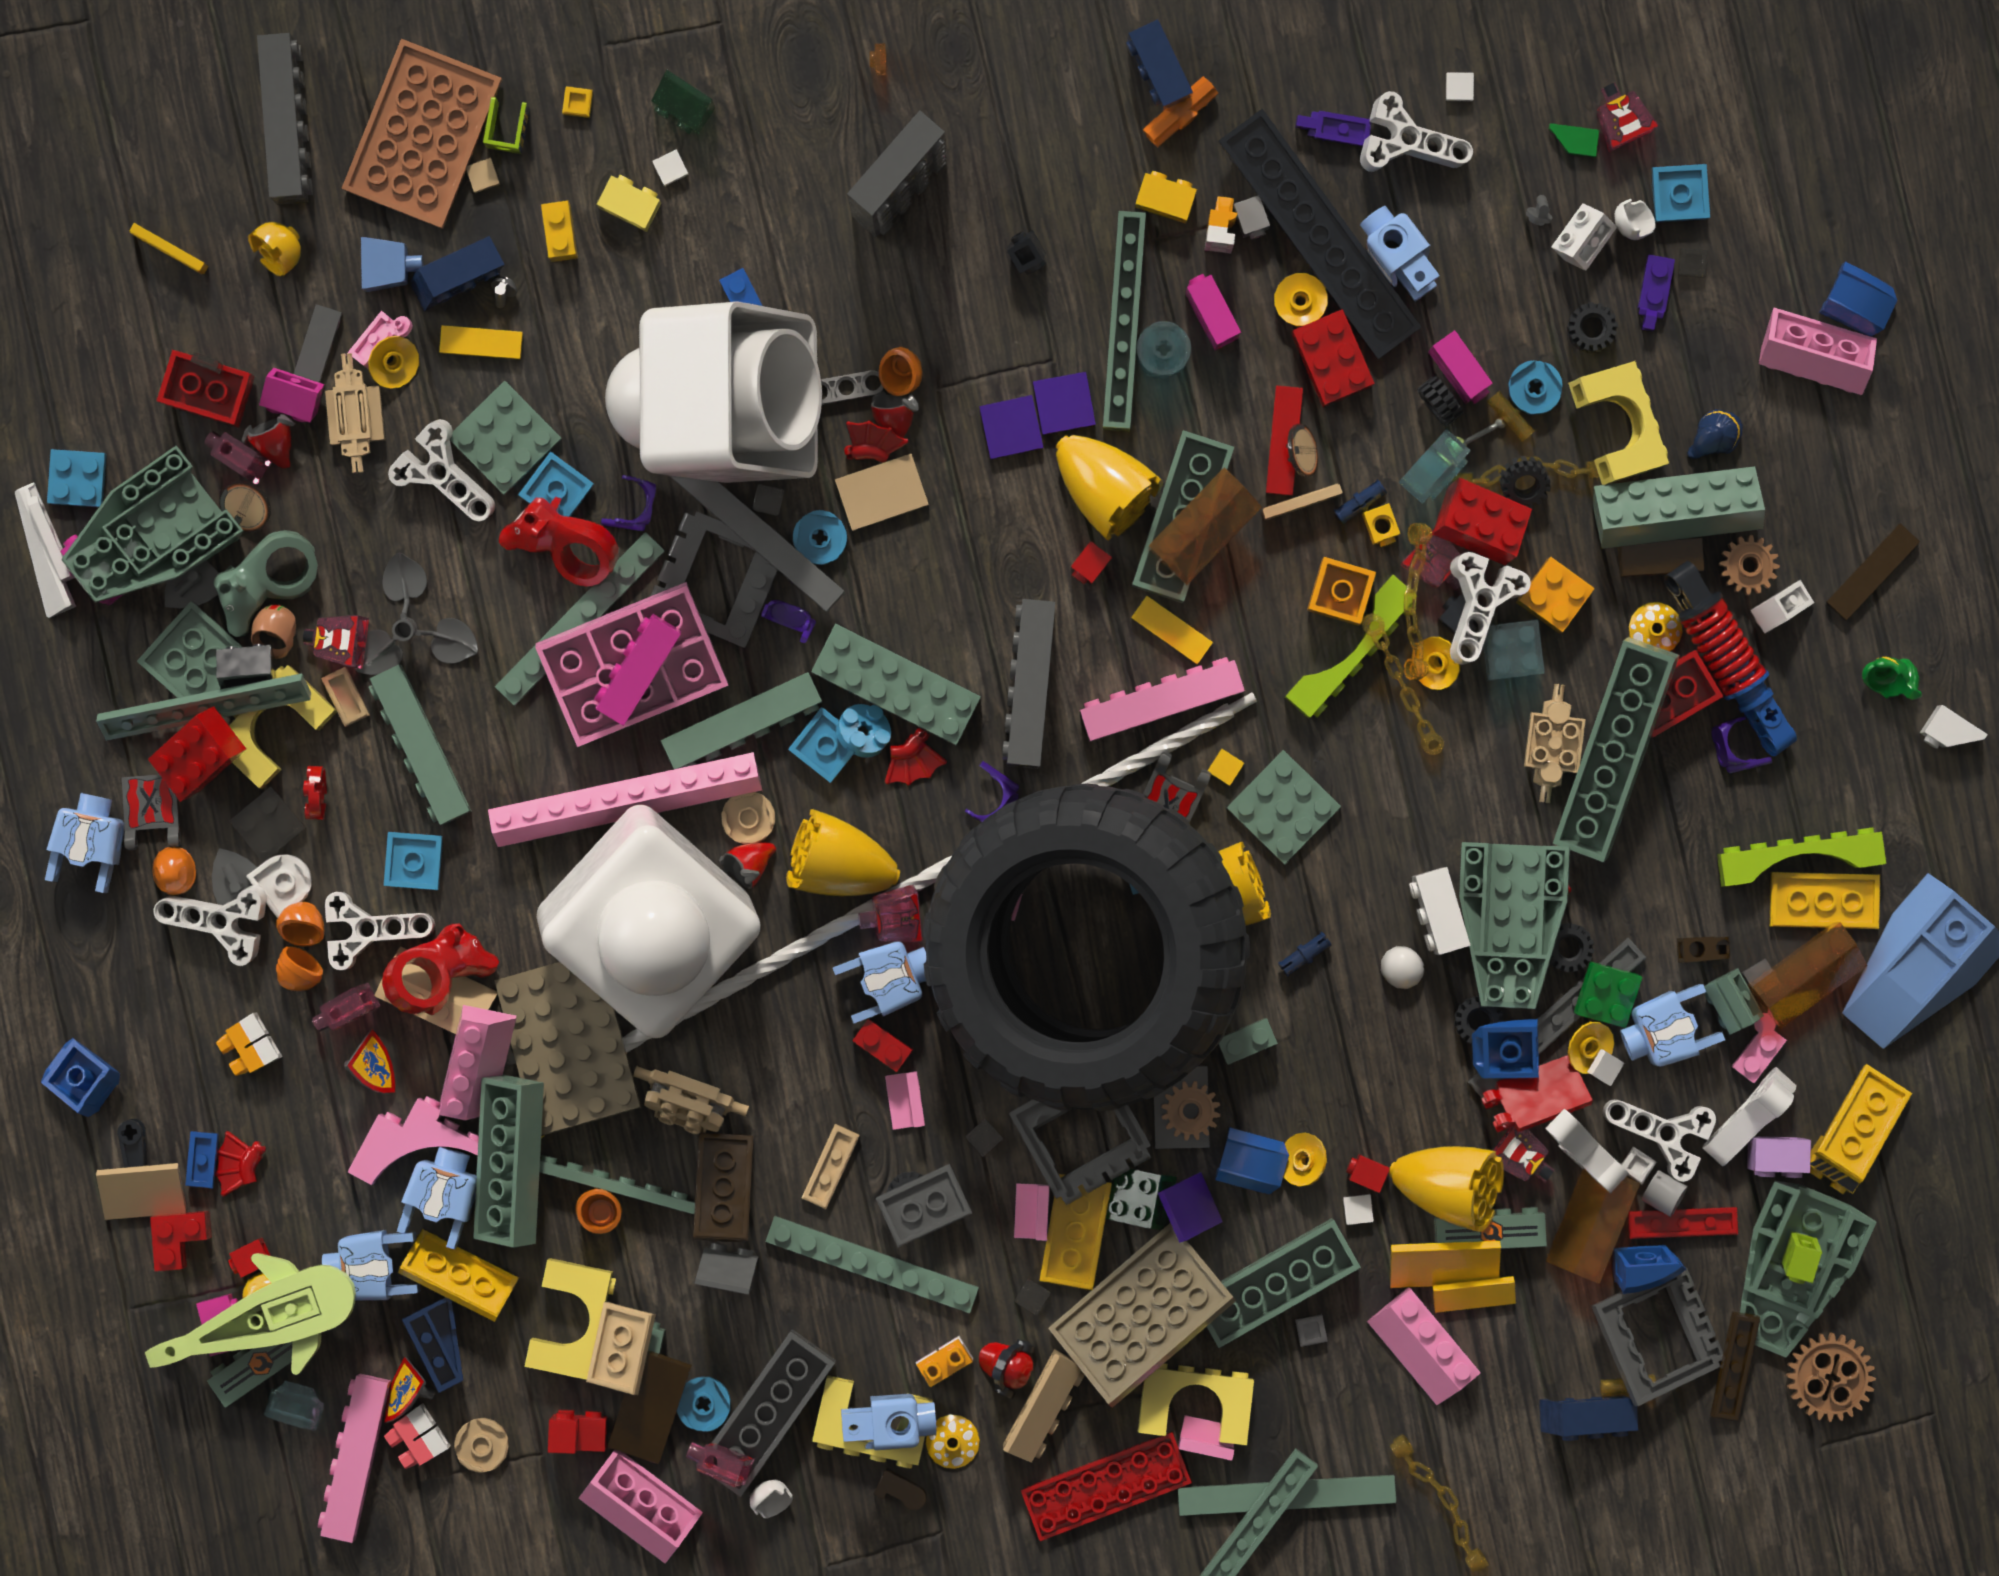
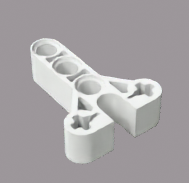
[1360,91,1473,172]
[388,419,495,521]
[1450,552,1531,665]
[154,885,267,966]
[325,892,435,970]
[1702,1067,1796,1166]
[1603,1100,1716,1182]
[1545,1109,1629,1193]

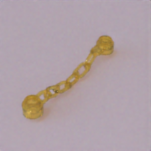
[1451,456,1599,486]
[1404,523,1432,680]
[1362,613,1444,755]
[1390,1434,1489,1572]

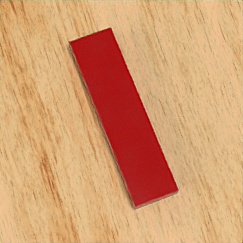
[1265,385,1303,496]
[1628,1207,1738,1239]

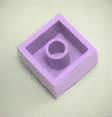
[1747,1136,1811,1178]

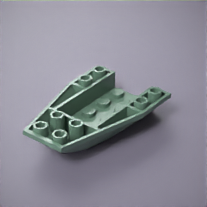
[1459,842,1570,1009]

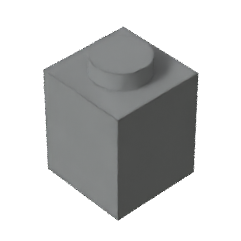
[1233,196,1270,240]

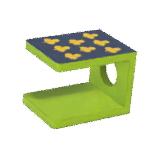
[483,97,530,154]

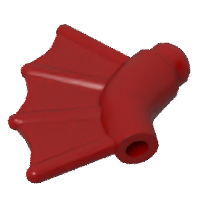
[844,421,909,463]
[885,728,947,786]
[215,1131,266,1196]

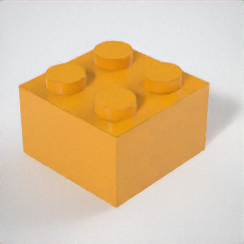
[1307,557,1376,626]
[1516,557,1595,634]

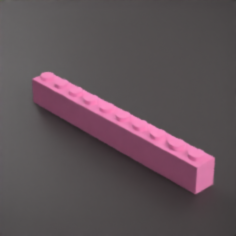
[488,753,762,847]

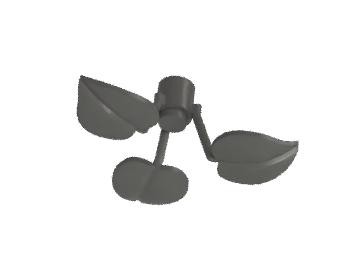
[355,553,478,675]

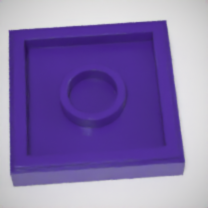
[1033,372,1096,435]
[979,395,1043,460]
[1158,1172,1223,1243]

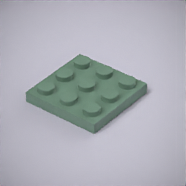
[450,381,562,495]
[137,601,243,698]
[1227,750,1341,864]

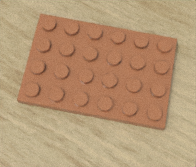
[342,39,502,229]

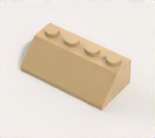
[374,947,498,1034]
[1003,1349,1085,1463]

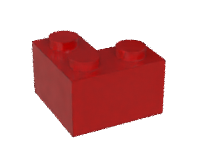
[150,1211,212,1271]
[548,1410,608,1454]

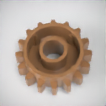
[1719,535,1780,595]
[1161,1081,1220,1141]

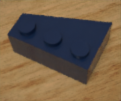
[1126,19,1193,110]
[410,236,505,311]
[401,1297,463,1393]
[1539,1396,1638,1441]

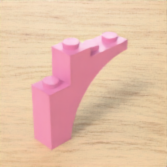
[348,1096,479,1185]

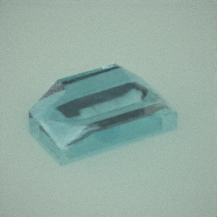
[264,1381,325,1431]

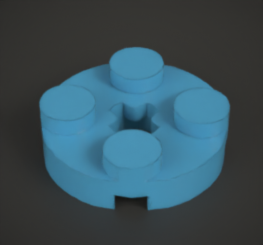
[1508,361,1562,415]
[793,510,847,565]
[836,704,891,757]
[677,1376,731,1431]

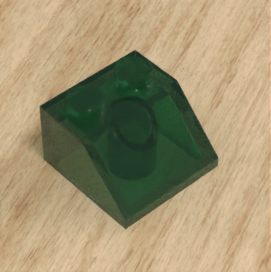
[651,70,715,135]

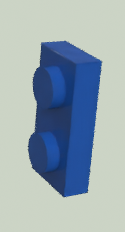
[719,268,762,306]
[185,1131,219,1188]

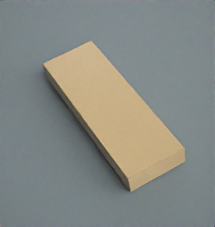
[1261,484,1342,521]
[802,1124,860,1209]

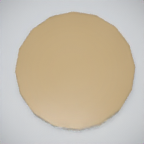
[722,792,775,844]
[454,1418,509,1473]

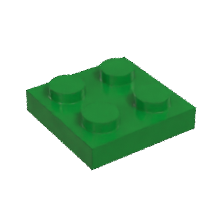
[1574,961,1643,1028]

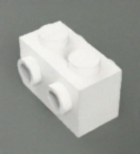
[1552,203,1617,271]

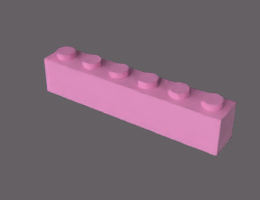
[1080,657,1245,742]
[318,1374,391,1543]

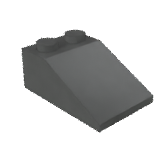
[695,1243,759,1294]

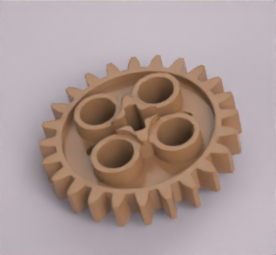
[1786,1333,1876,1422]

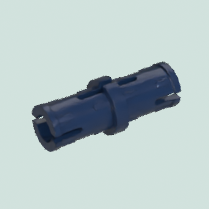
[1334,479,1388,525]
[1278,932,1332,977]

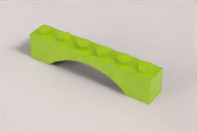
[1284,575,1417,719]
[1717,827,1886,887]

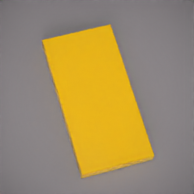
[1769,872,1880,929]
[1814,1064,1912,1184]
[1039,1174,1112,1290]
[398,1229,519,1322]
[1390,1241,1501,1288]

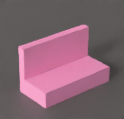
[885,1071,925,1130]
[1014,1183,1049,1241]
[1178,1415,1234,1460]

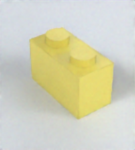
[597,175,661,232]

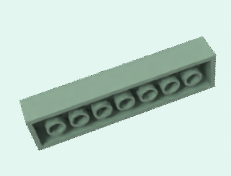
[1553,637,1680,862]

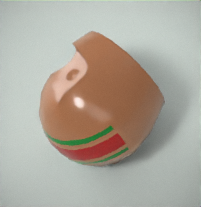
[251,605,296,659]

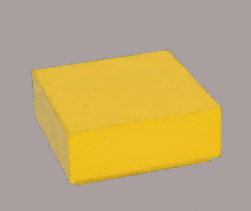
[562,87,593,118]
[1207,749,1244,786]

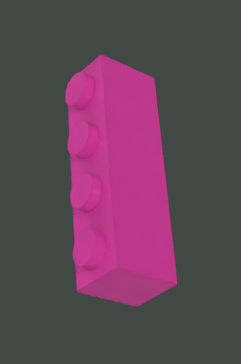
[594,614,681,726]

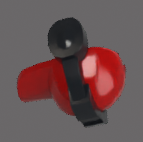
[979,1339,1036,1399]

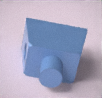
[361,237,423,292]

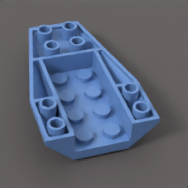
[1842,873,1999,1049]

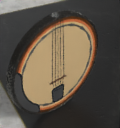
[1286,424,1318,478]
[219,481,271,532]

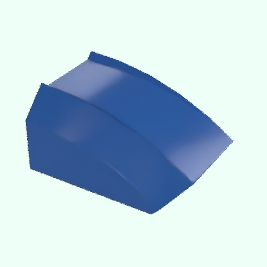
[1819,262,1897,337]
[1472,1019,1539,1078]
[41,1038,120,1117]
[1215,1127,1289,1194]
[1612,1245,1687,1294]

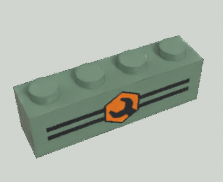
[1434,1207,1547,1248]
[207,1341,293,1408]

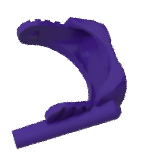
[601,475,656,531]
[761,600,816,643]
[1711,716,1772,773]
[965,761,1019,822]

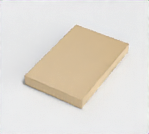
[835,454,929,531]
[96,1163,187,1220]
[586,1302,656,1395]

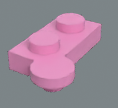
[348,311,412,369]
[1731,1013,1787,1083]

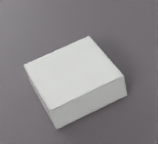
[1446,73,1474,101]
[652,149,689,186]
[1587,1049,1624,1086]
[1621,1147,1657,1184]
[1343,1194,1373,1225]

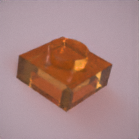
[870,43,886,75]

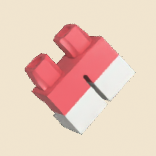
[384,1403,451,1469]

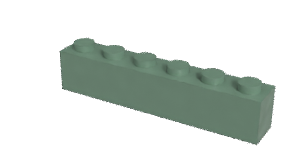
[369,665,472,825]
[661,672,823,770]

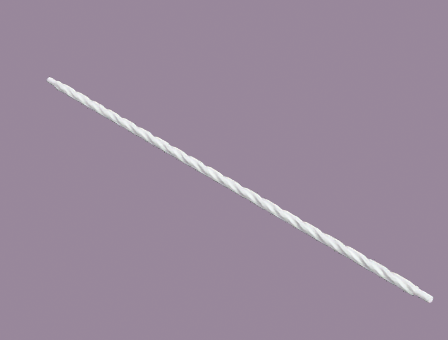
[623,692,1257,1052]

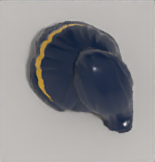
[1687,409,1743,459]

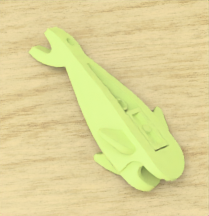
[145,1253,356,1375]

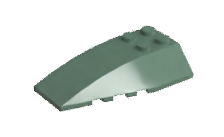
[1740,1181,1876,1357]

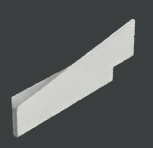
[15,482,76,618]

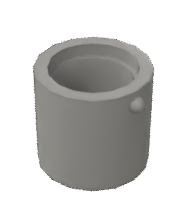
[1642,1170,1688,1217]

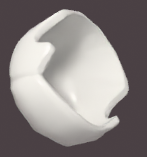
[1614,199,1655,240]
[1381,946,1424,989]
[750,1480,793,1519]

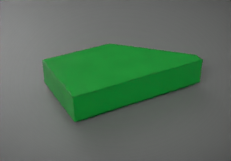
[1548,123,1599,158]

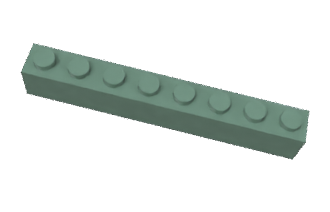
[1102,211,1146,432]

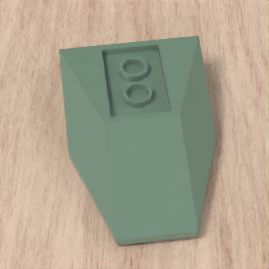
[62,446,243,603]

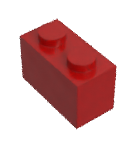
[852,1018,913,1072]

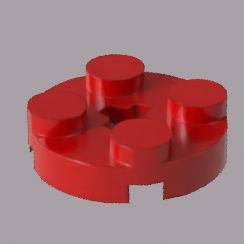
[303,766,327,820]

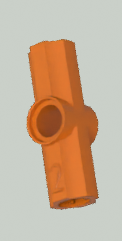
[1143,76,1218,148]

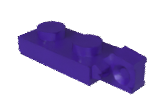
[1295,111,1372,147]
[1637,254,1675,332]

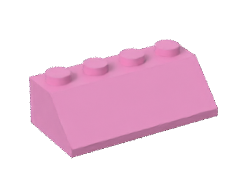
[1759,308,1877,395]
[439,1005,516,1120]
[1367,1287,1481,1405]
[579,1450,703,1563]

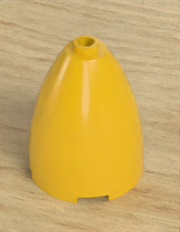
[1056,435,1163,541]
[786,809,900,896]
[1218,842,1271,926]
[1389,1146,1504,1232]

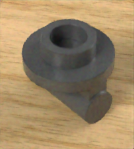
[1526,195,1552,226]
[491,277,518,308]

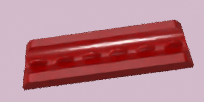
[1021,1432,1192,1541]

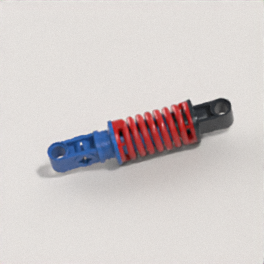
[1664,561,1797,756]

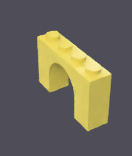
[1568,361,1669,485]
[229,665,337,789]
[525,1258,616,1380]
[1138,1363,1254,1445]
[812,1375,933,1468]

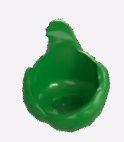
[1862,657,1922,700]

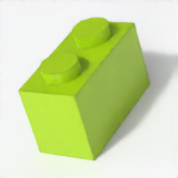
[1782,1231,1822,1284]

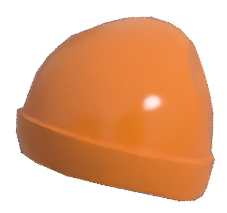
[879,347,922,396]
[152,846,196,895]
[276,902,324,946]
[276,946,323,991]
[576,1189,622,1234]

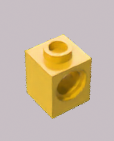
[1362,503,1400,547]

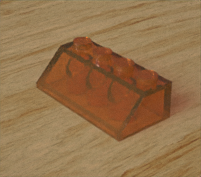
[1148,467,1262,586]
[1748,922,1868,1029]
[1546,1168,1640,1284]

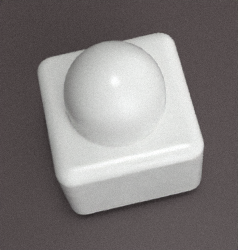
[605,302,822,483]
[537,805,761,1038]

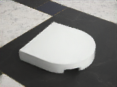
[246,854,312,918]

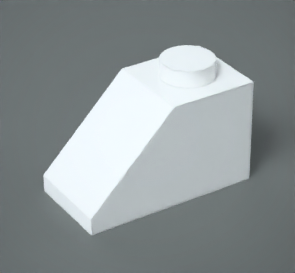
[1751,580,1814,633]
[1920,705,1988,749]

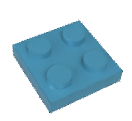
[1651,164,1710,222]
[47,449,107,507]
[518,452,595,517]
[788,707,855,783]
[384,832,443,890]

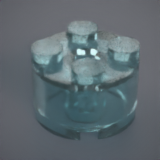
[1136,321,1191,379]

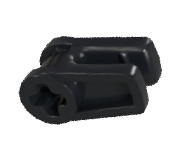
[117,1118,148,1168]

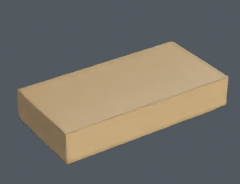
[321,666,370,727]

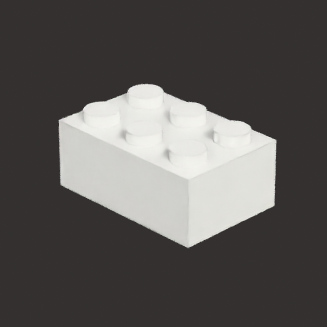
[1409,867,1471,955]

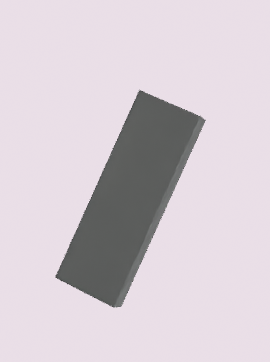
[294,304,343,383]

